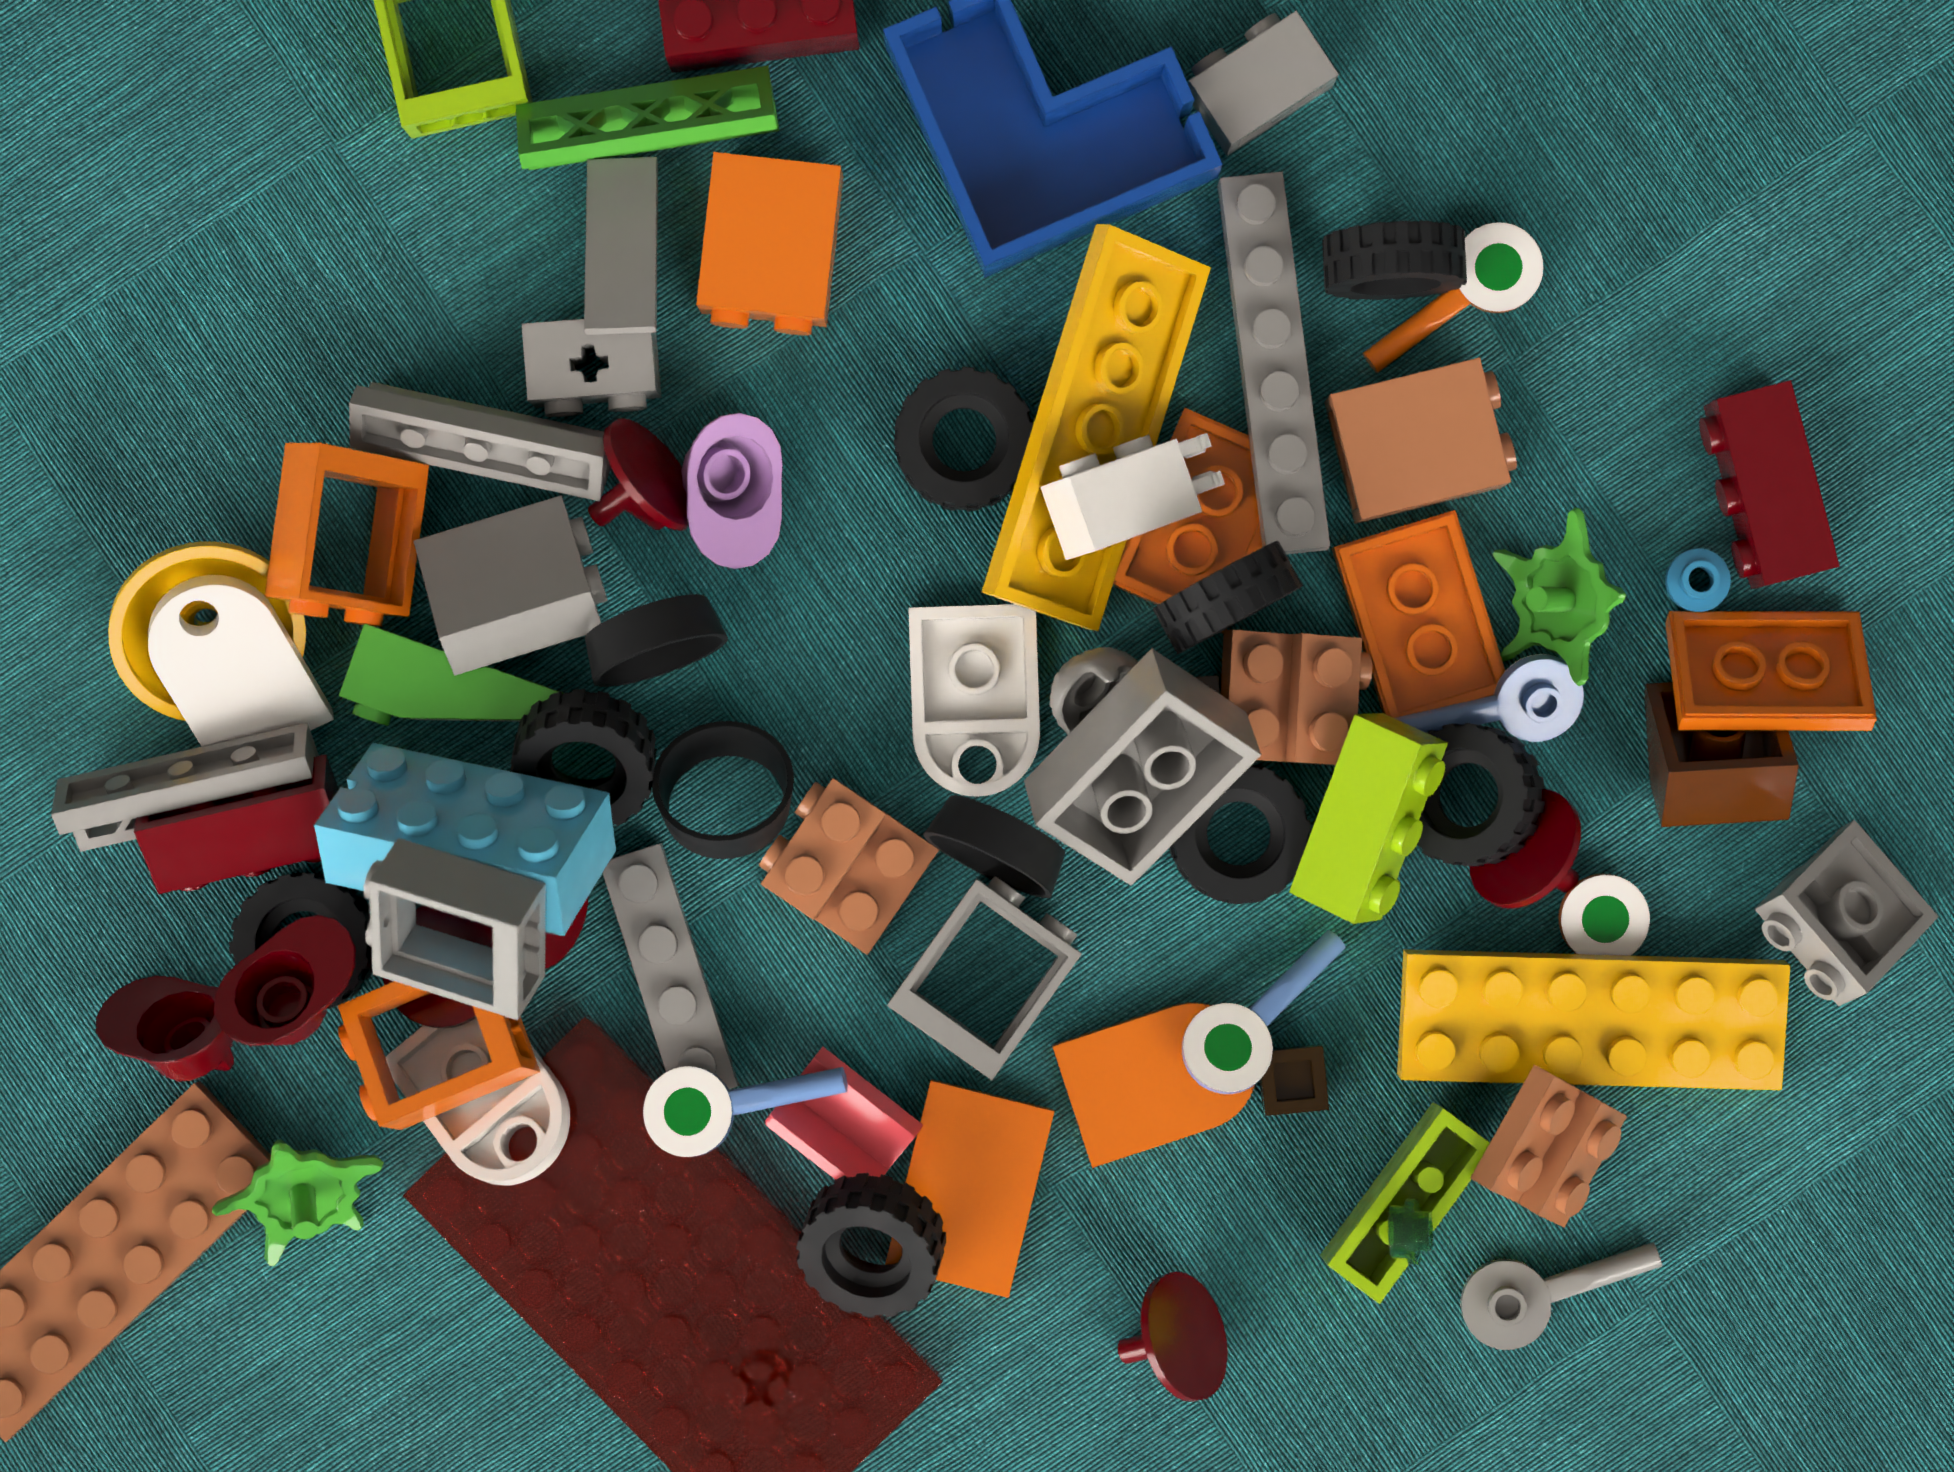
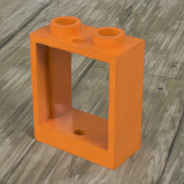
[265,443,429,627]
[337,981,540,1130]

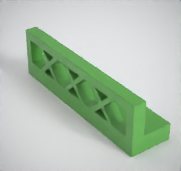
[516,66,779,170]

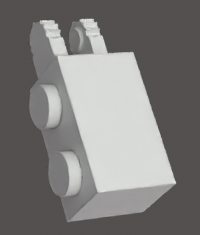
[1040,433,1225,560]

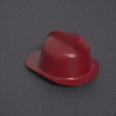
[214,915,356,1046]
[96,976,234,1082]

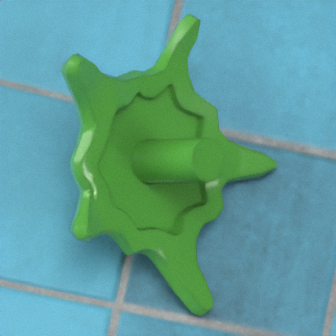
[1493,507,1626,686]
[212,1139,384,1266]

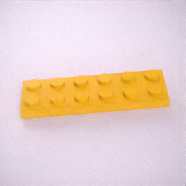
[981,224,1211,631]
[1397,949,1790,1090]

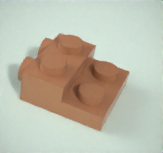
[1220,630,1372,766]
[758,778,939,955]
[1470,1065,1627,1228]

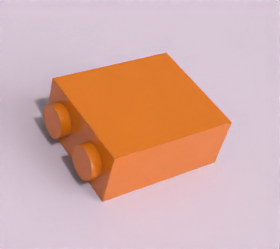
[696,152,844,335]

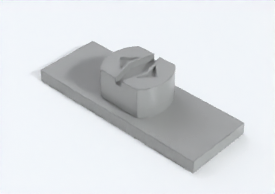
[584,157,658,335]

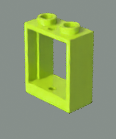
[373,0,533,139]

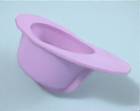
[681,413,783,569]

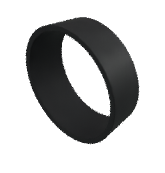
[585,594,728,687]
[652,721,794,859]
[924,795,1065,898]

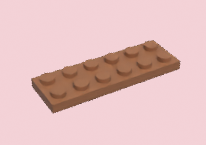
[0,1081,271,1443]

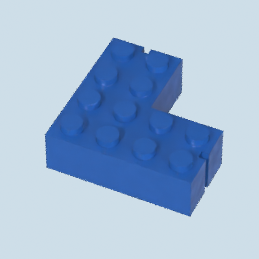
[883,0,1223,278]

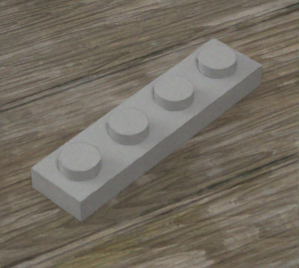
[603,843,739,1089]

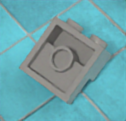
[1755,820,1939,1007]

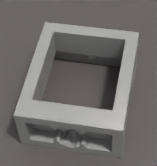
[364,838,546,1020]
[887,876,1082,1080]

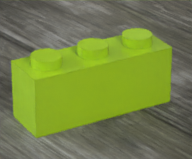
[1289,713,1448,924]
[1320,1102,1490,1304]

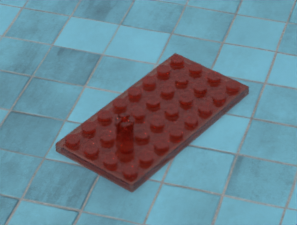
[403,1015,943,1472]

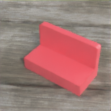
[765,1046,923,1179]

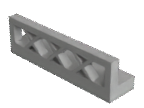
[349,382,611,501]
[51,723,319,852]

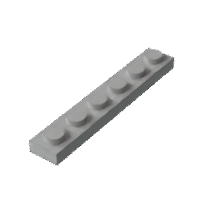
[1217,172,1330,555]

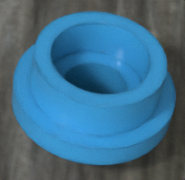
[1665,548,1731,612]

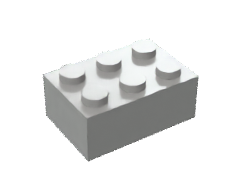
[1024,648,1261,886]

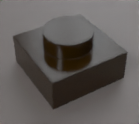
[1260,1044,1329,1116]

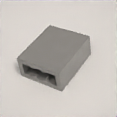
[413,495,608,676]

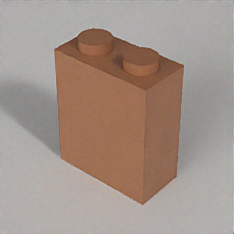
[1324,358,1517,524]

